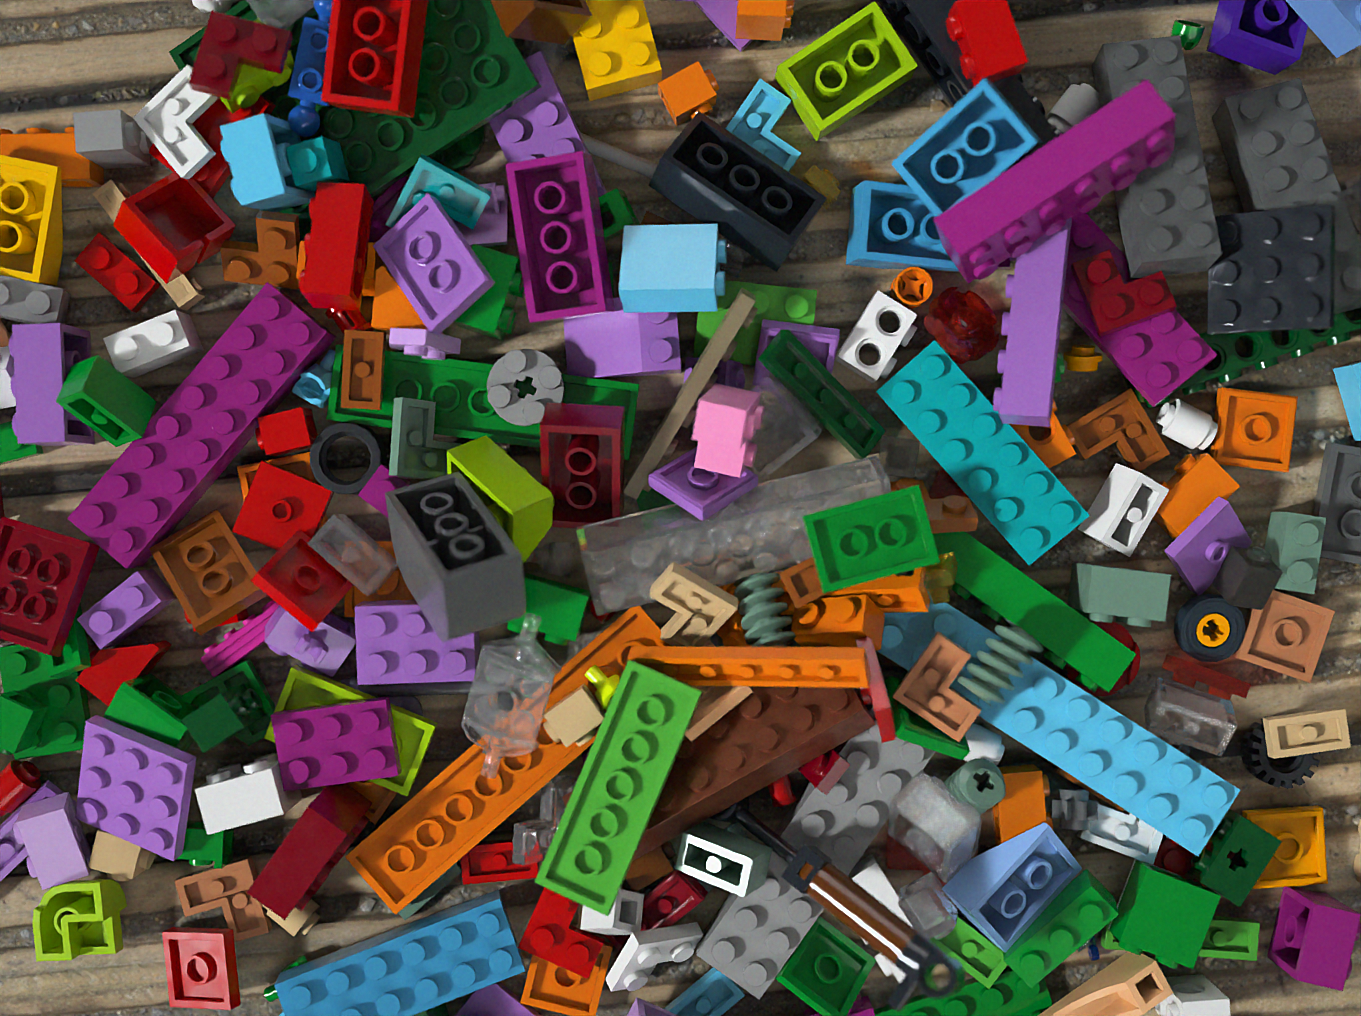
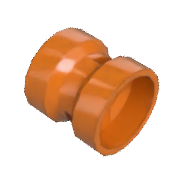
[890,267,933,310]

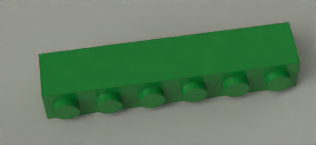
[926,531,1136,693]

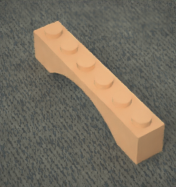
[1038,951,1173,1016]

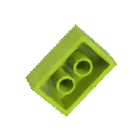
[775,1,918,142]

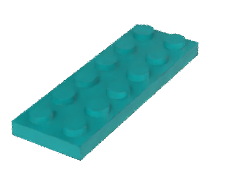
[876,340,1090,565]

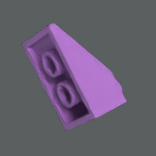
[563,297,681,379]

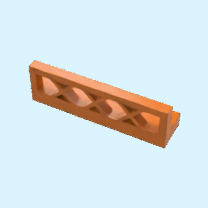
[771,555,930,615]

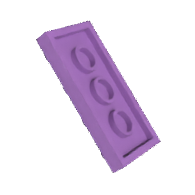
[489,51,607,197]

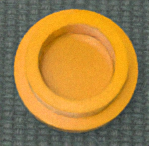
[1063,345,1103,372]

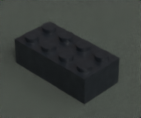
[648,111,827,272]

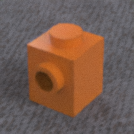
[658,61,719,126]

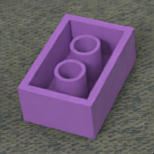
[9,323,95,446]
[354,600,481,685]

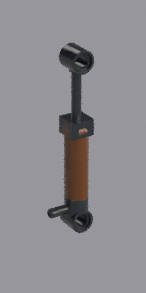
[710,796,966,1011]

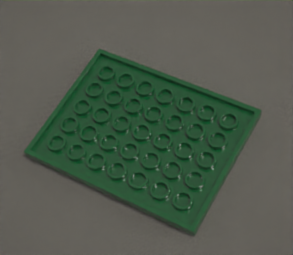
[169,0,542,241]

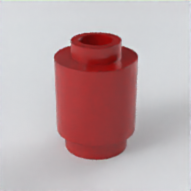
[0,760,41,817]

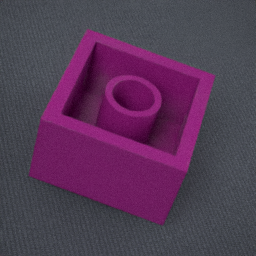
[1267,886,1361,991]

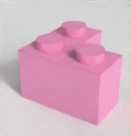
[692,383,765,478]

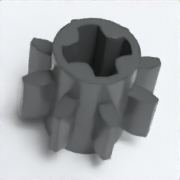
[1051,789,1098,830]

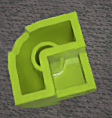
[32,879,127,962]

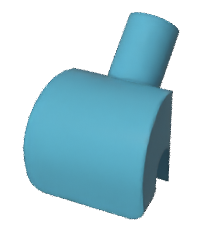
[292,349,335,408]

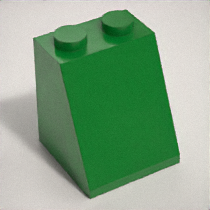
[103,673,199,752]

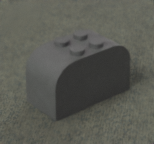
[385,471,525,642]

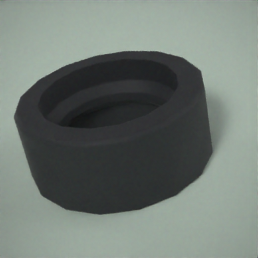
[310,422,387,494]

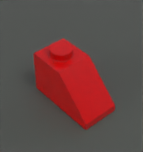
[75,640,172,707]

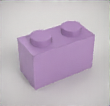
[13,792,92,890]

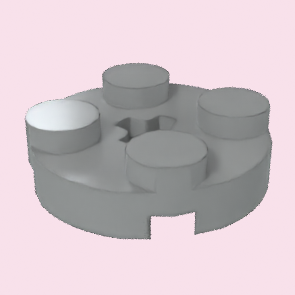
[487,349,565,427]

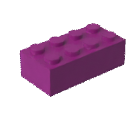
[505,151,615,323]

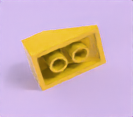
[0,155,63,286]

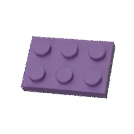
[373,193,495,335]

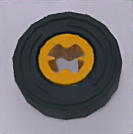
[1173,594,1245,662]

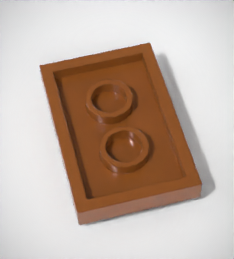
[149,509,267,636]

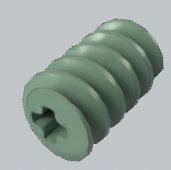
[734,573,796,647]
[957,618,1043,706]
[940,758,1006,822]

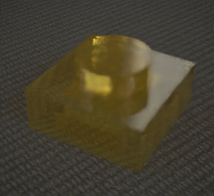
[802,164,841,210]

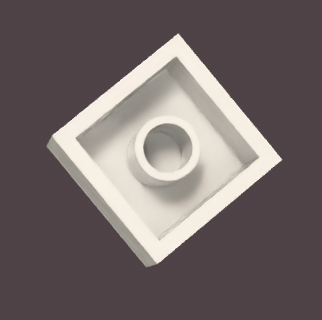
[195,753,303,835]

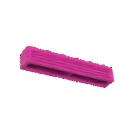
[200,600,279,677]

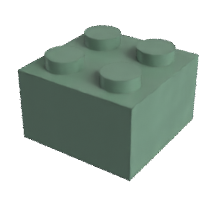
[1067,562,1171,627]

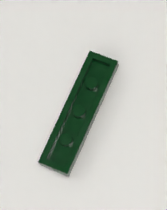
[758,330,886,460]

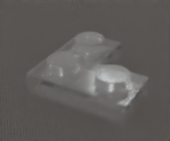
[512,775,578,865]

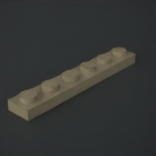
[623,287,758,500]

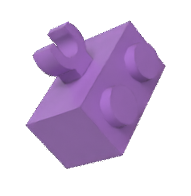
[264,605,356,677]

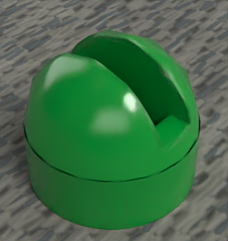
[1171,20,1205,50]

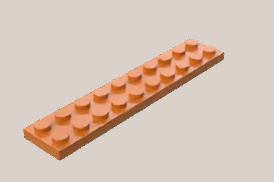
[345,602,673,915]

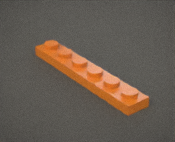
[628,646,871,688]

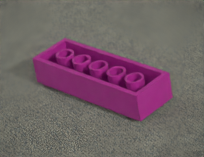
[934,79,1176,284]

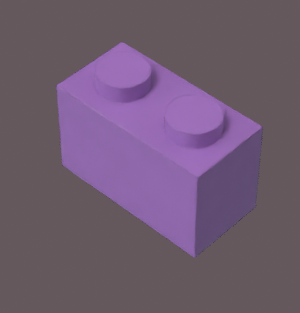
[77,569,176,649]

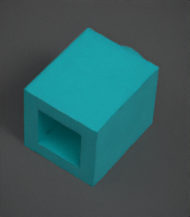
[285,137,349,191]

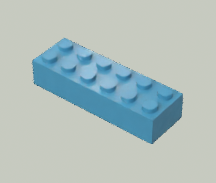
[274,889,525,1016]

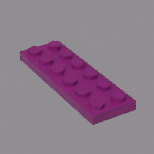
[1063,212,1217,408]

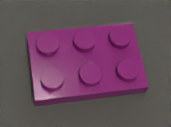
[271,696,402,791]

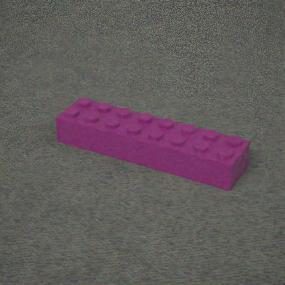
[67,282,337,569]

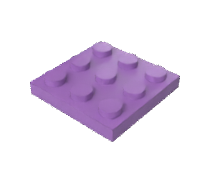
[75,715,196,861]

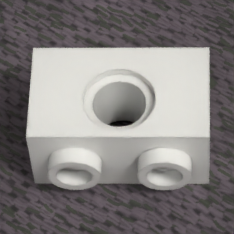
[1155,974,1231,1016]

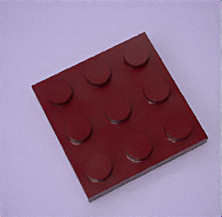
[0,516,100,657]

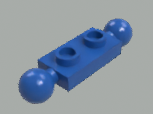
[288,0,333,137]

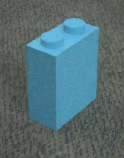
[619,224,727,313]

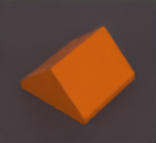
[371,266,445,335]

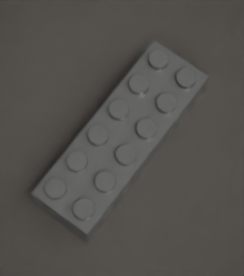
[1092,35,1222,279]
[1212,78,1361,314]

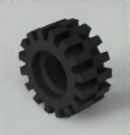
[1240,716,1320,789]

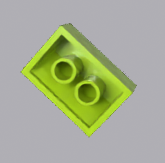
[447,435,554,565]

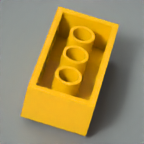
[572,0,662,101]

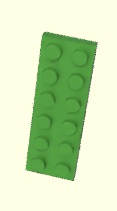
[535,659,704,916]

